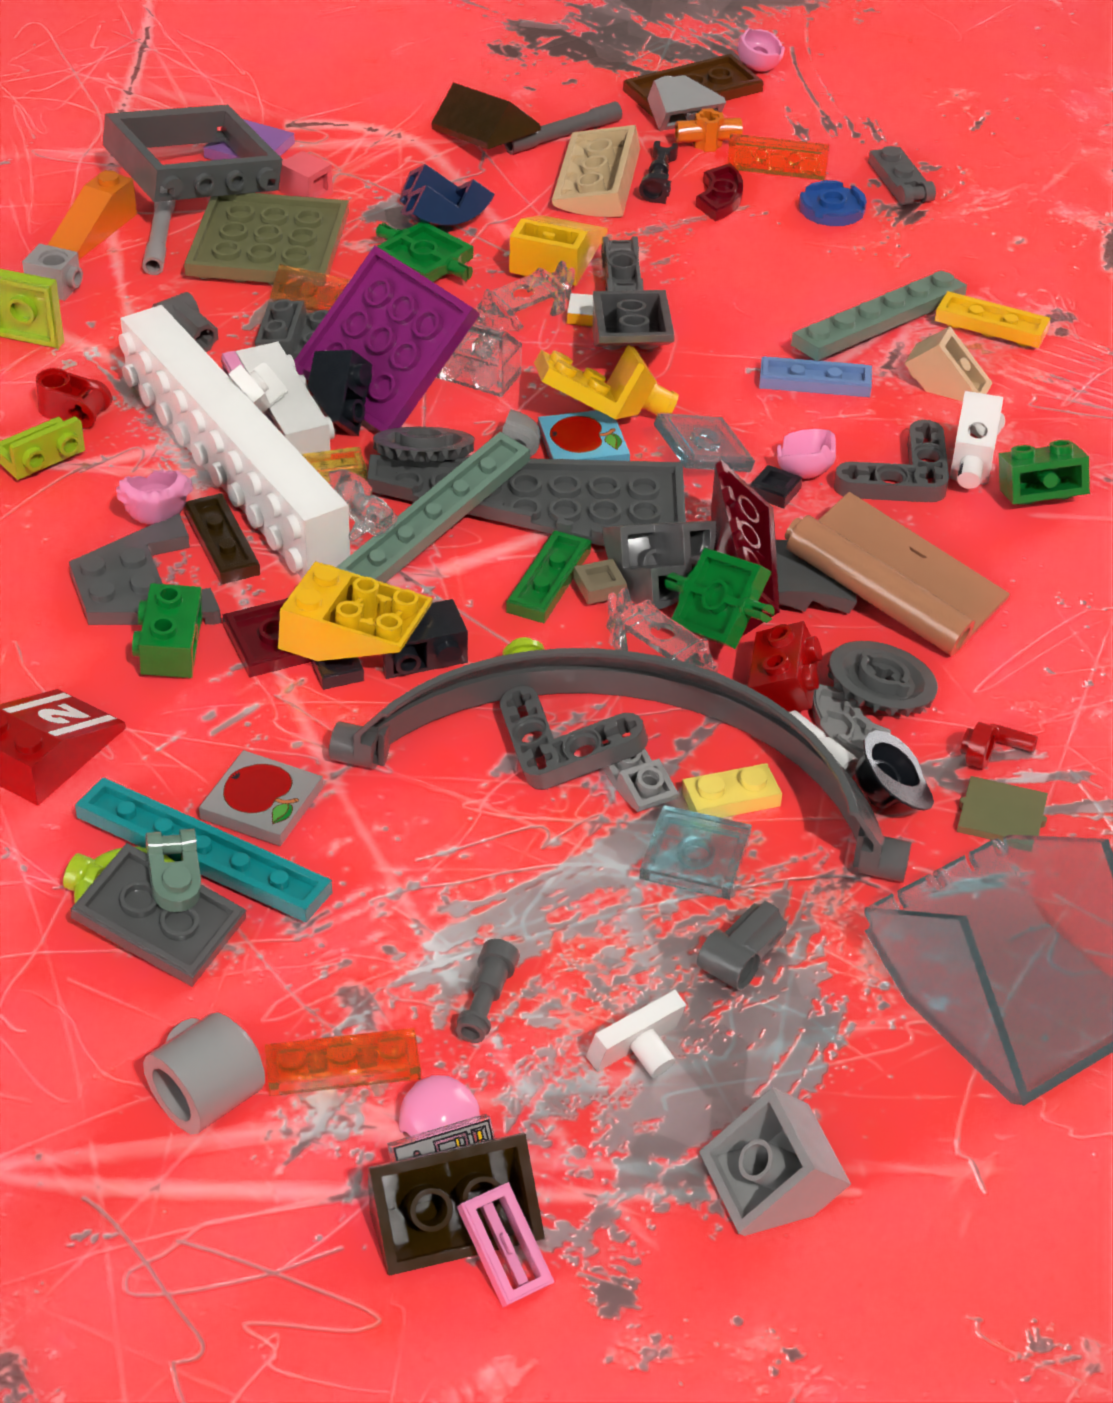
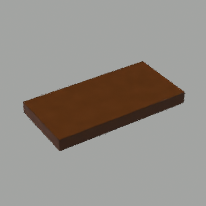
[623,54,764,119]

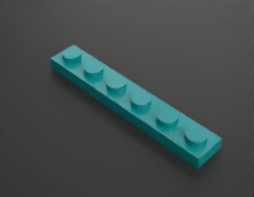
[75,777,333,923]

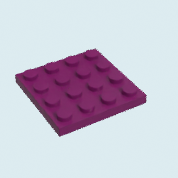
[294,245,480,431]

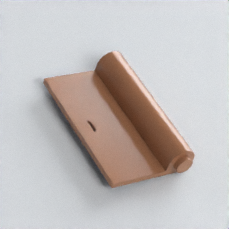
[784,492,1010,656]

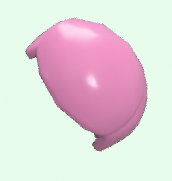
[737,28,785,72]
[777,428,836,479]
[399,1075,480,1151]

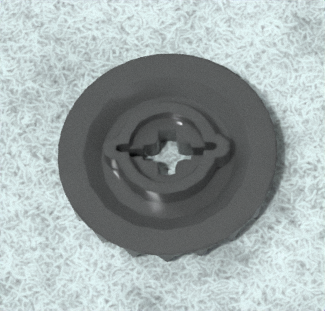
[373,426,475,463]
[827,641,938,717]

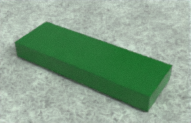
[506,530,592,624]

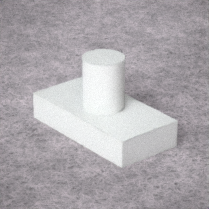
[586,990,686,1078]

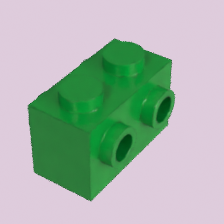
[998,440,1090,505]
[132,583,203,678]

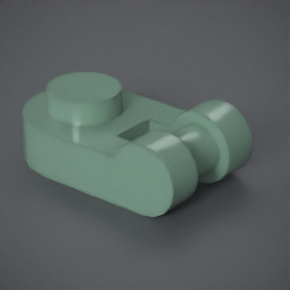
[146,829,201,912]

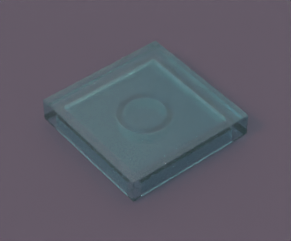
[654,413,755,472]
[639,805,752,900]

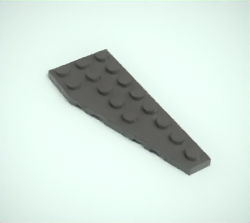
[368,454,686,546]

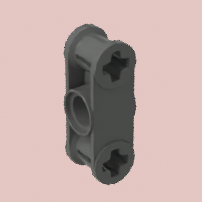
[601,236,644,291]

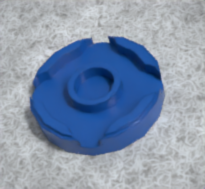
[799,180,867,226]

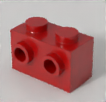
[748,621,822,712]

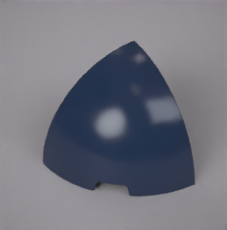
[400,164,495,226]

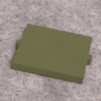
[957,776,1048,850]

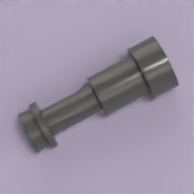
[456,939,520,1043]

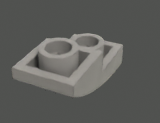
[602,736,679,812]

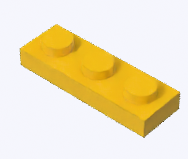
[935,291,1051,348]

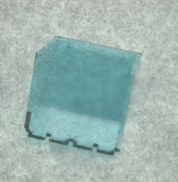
[864,835,1113,1106]

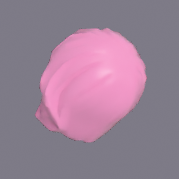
[116,470,193,525]

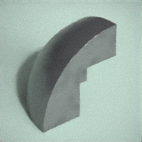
[602,521,716,610]

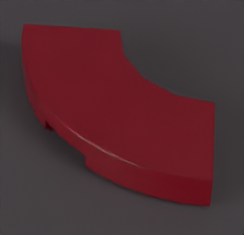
[696,163,743,222]

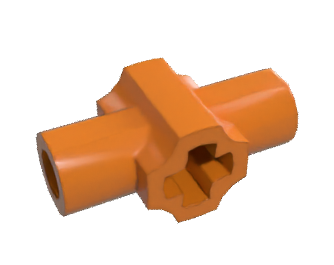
[675,108,743,152]

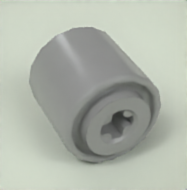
[143,1012,265,1134]

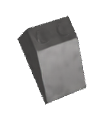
[592,290,675,350]

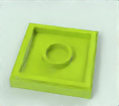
[0,269,65,349]

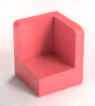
[280,151,333,198]

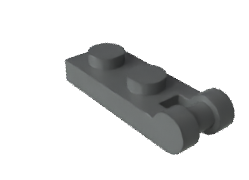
[868,146,936,205]

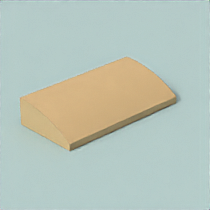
[552,125,641,217]

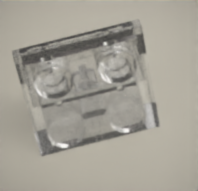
[436,322,522,397]

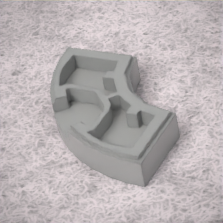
[812,684,891,759]

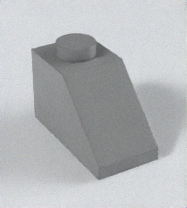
[647,75,726,131]

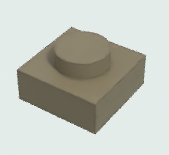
[574,559,627,604]

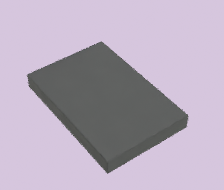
[71,843,247,987]

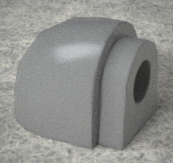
[502,409,540,457]

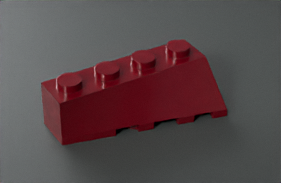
[711,460,780,636]

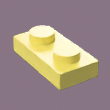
[681,763,782,823]

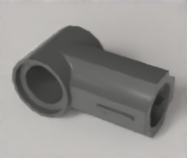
[152,292,219,352]
[697,901,787,991]

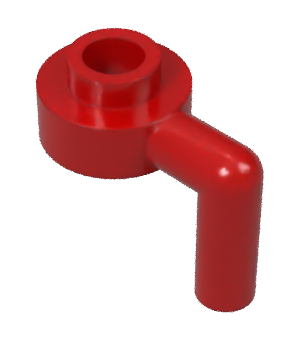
[960,722,1038,769]

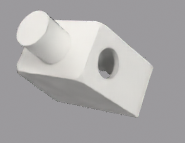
[950,391,1004,489]

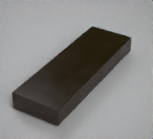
[184,493,260,585]

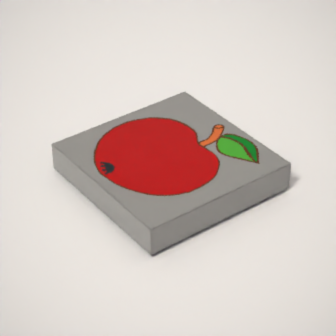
[199,750,323,846]

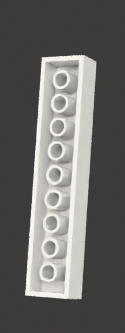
[118,305,351,578]

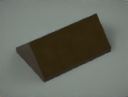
[431,82,541,149]
[368,1132,545,1276]

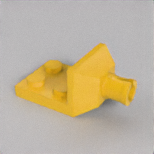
[534,344,679,420]

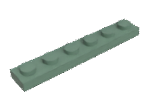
[791,270,967,361]
[336,432,530,583]

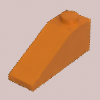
[48,170,137,260]

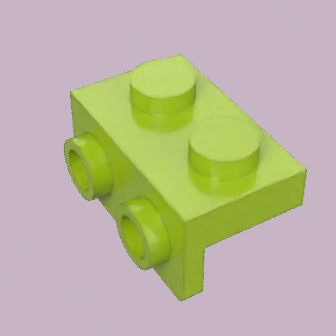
[0,416,85,480]

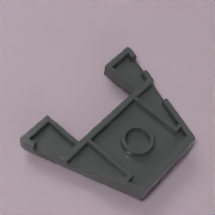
[69,514,221,625]

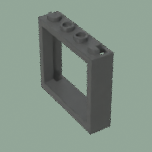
[102,104,283,202]

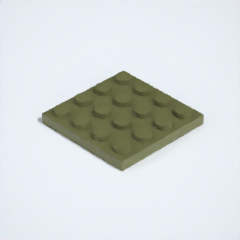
[184,193,349,288]

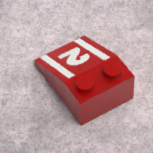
[0,689,126,806]

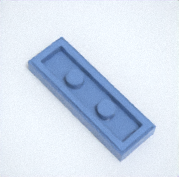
[759,356,872,397]

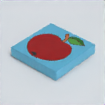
[538,410,630,461]

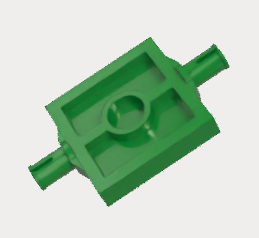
[376,222,474,282]
[665,547,774,649]

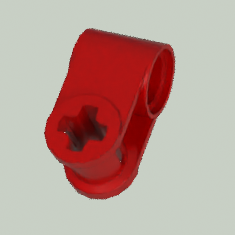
[36,368,113,429]

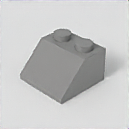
[699,1087,851,1236]

